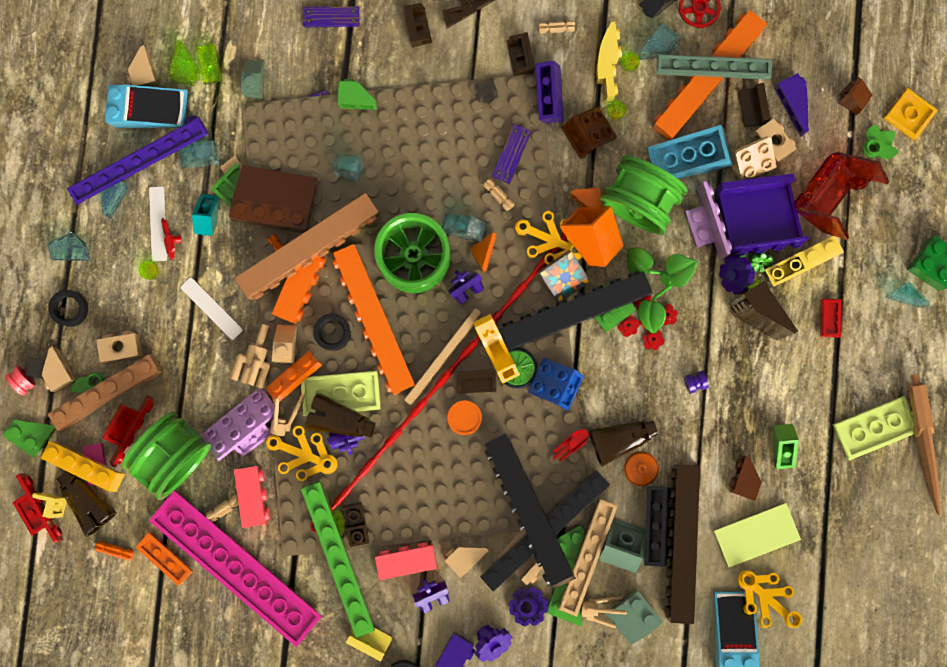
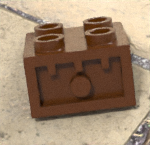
[561,106,617,159]

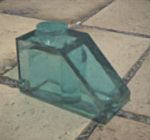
[638,23,680,60]
[180,140,220,168]
[332,153,364,183]
[442,213,487,242]

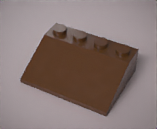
[229,165,318,233]

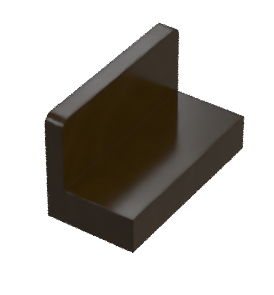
[738,83,770,127]

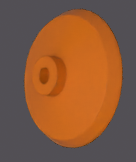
[447,400,482,435]
[624,451,659,486]

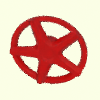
[679,0,721,29]

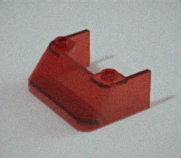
[794,152,890,240]

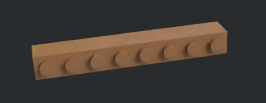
[234,193,380,300]

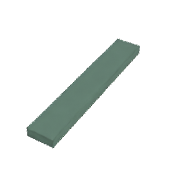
[656,54,772,79]

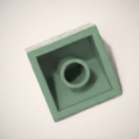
[599,518,646,573]
[606,589,663,645]

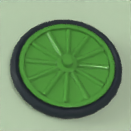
[504,348,538,389]

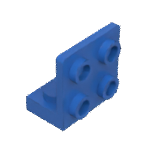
[528,358,584,411]

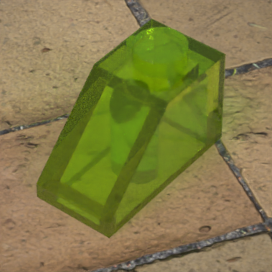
[169,40,200,86]

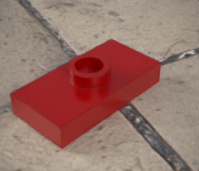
[820,299,842,338]

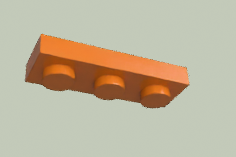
[265,350,322,402]
[136,532,193,586]

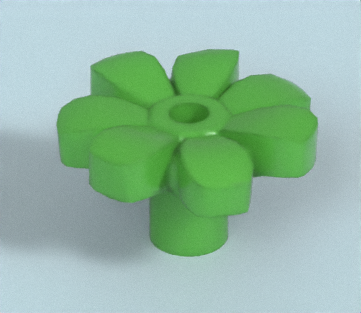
[749,252,773,273]

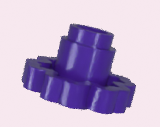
[719,255,755,295]
[509,587,549,627]
[475,625,512,662]

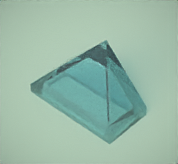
[101,181,129,219]
[48,232,90,261]
[886,282,930,308]

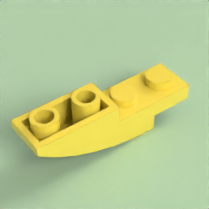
[596,22,622,102]
[765,235,844,287]

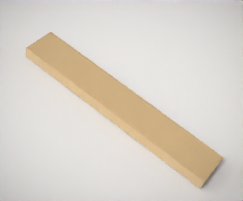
[405,308,481,405]
[558,498,618,617]

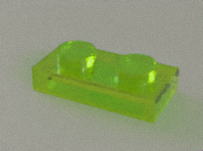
[196,43,223,85]

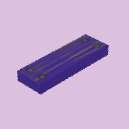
[303,6,360,27]
[492,124,531,184]

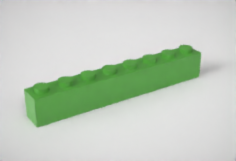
[301,480,375,638]

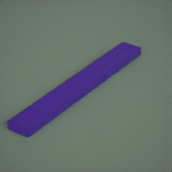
[67,117,209,205]

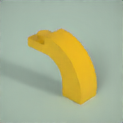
[473,314,520,384]

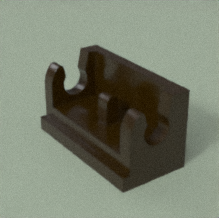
[404,3,432,48]
[507,32,535,76]
[457,369,496,394]

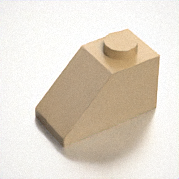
[127,45,159,87]
[272,325,297,364]
[42,347,76,392]
[445,546,489,578]

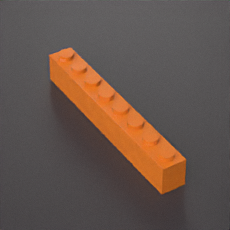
[653,10,768,141]
[332,244,415,395]

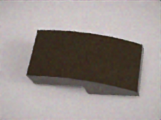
[342,502,369,547]

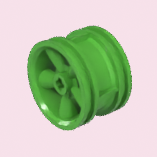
[599,156,688,235]
[374,213,450,293]
[121,411,211,501]

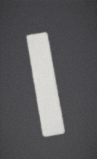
[149,186,167,262]
[181,278,243,340]

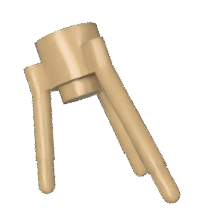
[270,394,305,436]
[582,596,627,628]

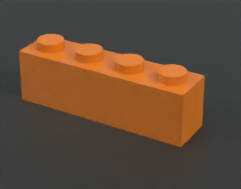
[272,255,326,325]

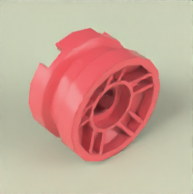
[5,366,36,396]

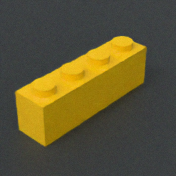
[41,441,125,492]

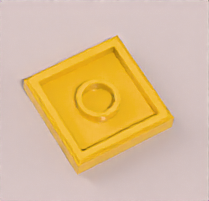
[884,88,938,141]

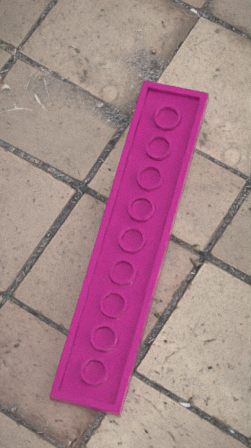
[149,490,322,647]

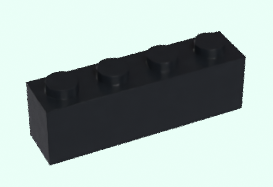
[644,486,670,567]

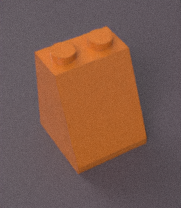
[560,206,623,267]

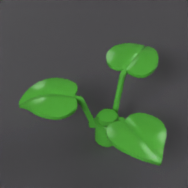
[627,247,698,333]

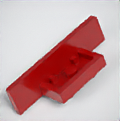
[102,395,154,467]
[12,473,64,543]

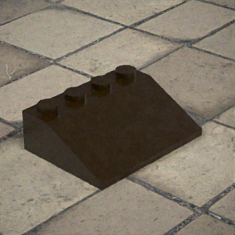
[729,281,798,341]

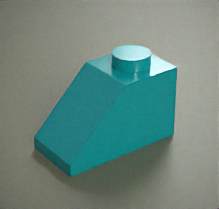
[192,194,220,236]

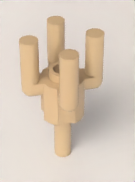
[230,324,270,389]

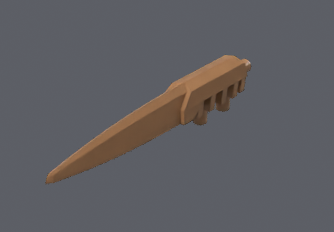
[907,373,941,516]

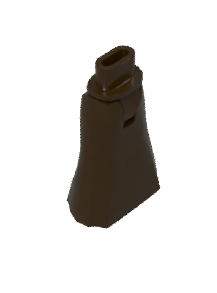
[305,392,376,437]
[589,420,658,467]
[57,471,117,537]

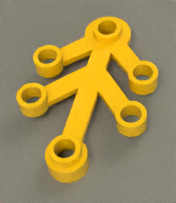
[515,211,582,265]
[266,426,338,481]
[737,570,802,628]

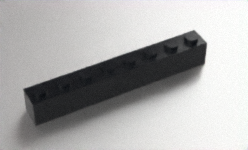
[500,271,653,351]
[484,433,576,589]
[480,470,610,592]

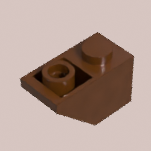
[838,77,872,115]
[729,456,762,501]

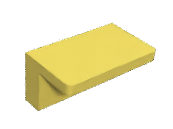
[32,492,67,518]
[346,628,392,661]

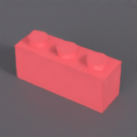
[234,466,271,528]
[375,542,438,580]

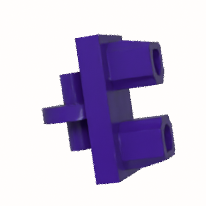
[447,270,484,304]
[327,433,365,455]
[413,578,450,613]

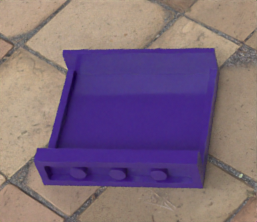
[716,173,809,256]

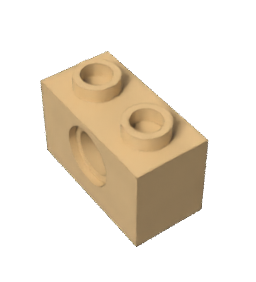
[752,118,796,164]
[97,331,143,364]

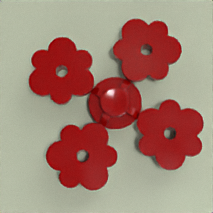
[618,295,678,350]

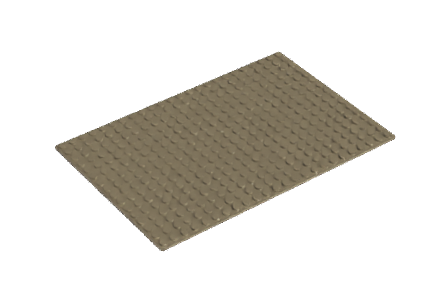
[242,73,591,556]

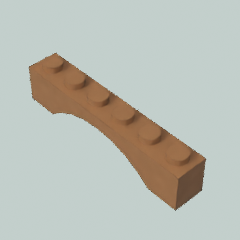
[48,355,164,431]

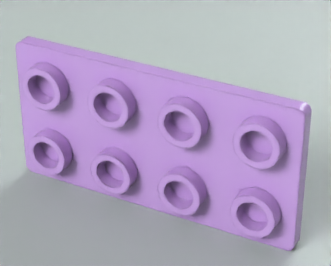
[684,181,732,260]
[201,388,279,461]

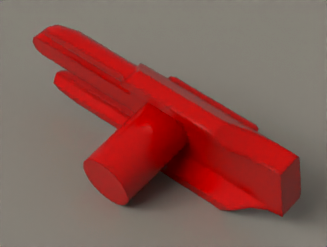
[161,217,182,260]
[553,428,590,461]

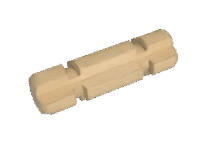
[538,20,575,34]
[484,178,514,211]
[205,494,239,522]

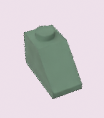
[241,60,265,98]

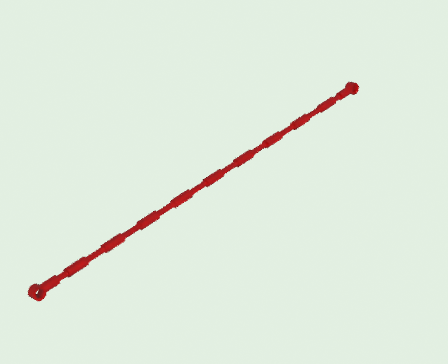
[310,232,567,532]

